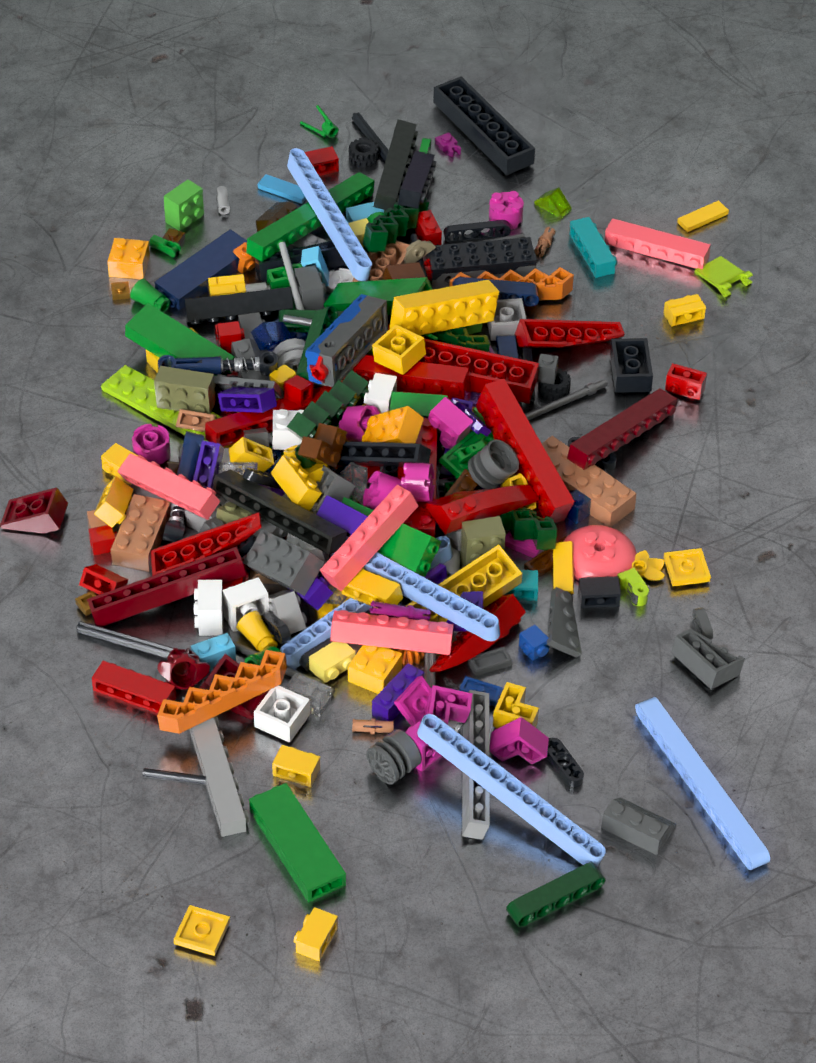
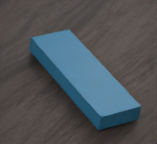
[258,174,306,204]

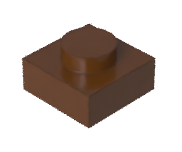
[163,228,185,245]

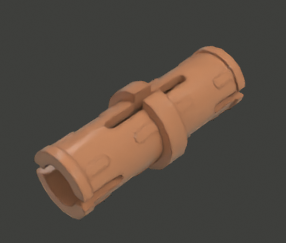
[534,227,556,257]
[352,718,394,735]

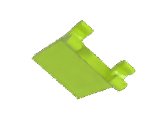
[695,256,753,297]

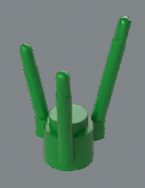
[300,105,339,138]

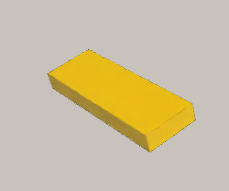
[677,200,729,232]
[553,541,574,594]

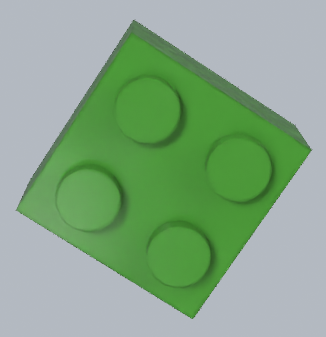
[164,179,204,231]

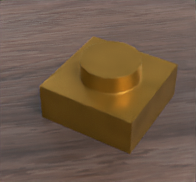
[111,281,130,300]
[75,591,97,616]

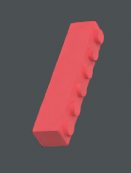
[605,218,711,269]
[117,453,220,520]
[320,485,418,591]
[330,610,454,655]

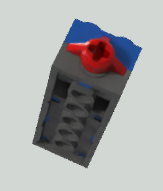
[305,294,388,387]

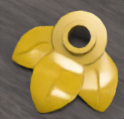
[631,550,665,581]

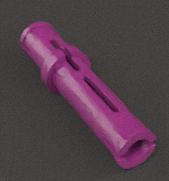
[370,601,431,621]

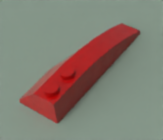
[515,319,625,348]
[425,485,539,534]
[151,512,262,576]
[429,594,526,672]

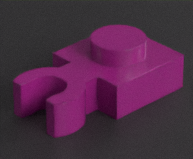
[435,132,461,157]

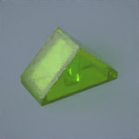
[534,187,572,218]

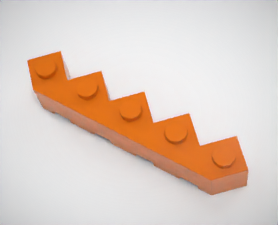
[449,267,574,301]
[157,650,287,734]

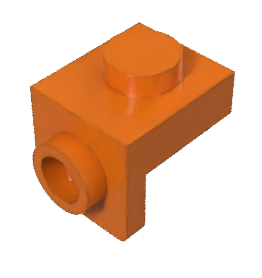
[233,242,255,274]

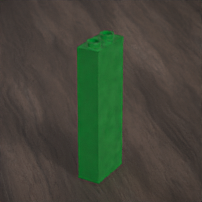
[324,277,433,315]
[125,303,235,376]
[342,497,442,577]
[249,783,346,903]

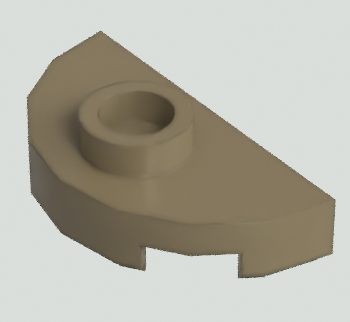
[404,240,436,264]

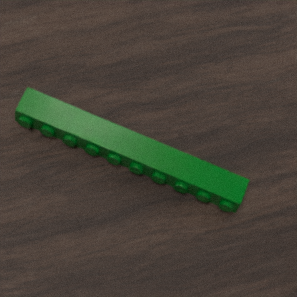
[246,172,375,262]

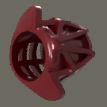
[158,648,210,690]

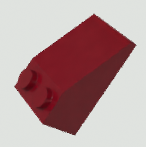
[0,487,68,534]
[199,654,270,720]

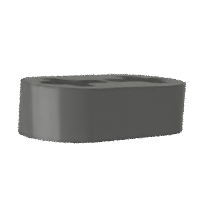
[692,608,713,640]

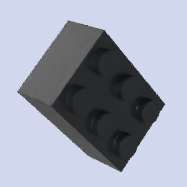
[610,338,653,393]

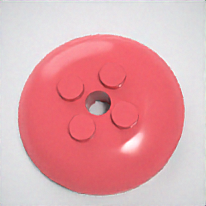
[563,525,637,581]

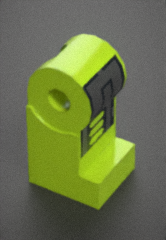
[617,568,649,606]

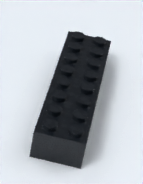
[433,76,535,175]

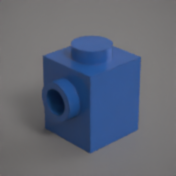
[519,625,549,661]

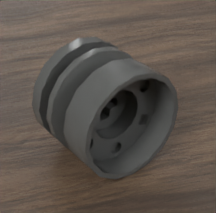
[468,439,519,489]
[366,729,421,784]

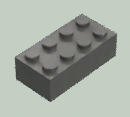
[243,529,325,596]

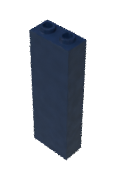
[154,229,247,310]

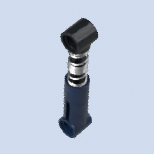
[158,351,278,376]
[162,431,205,542]

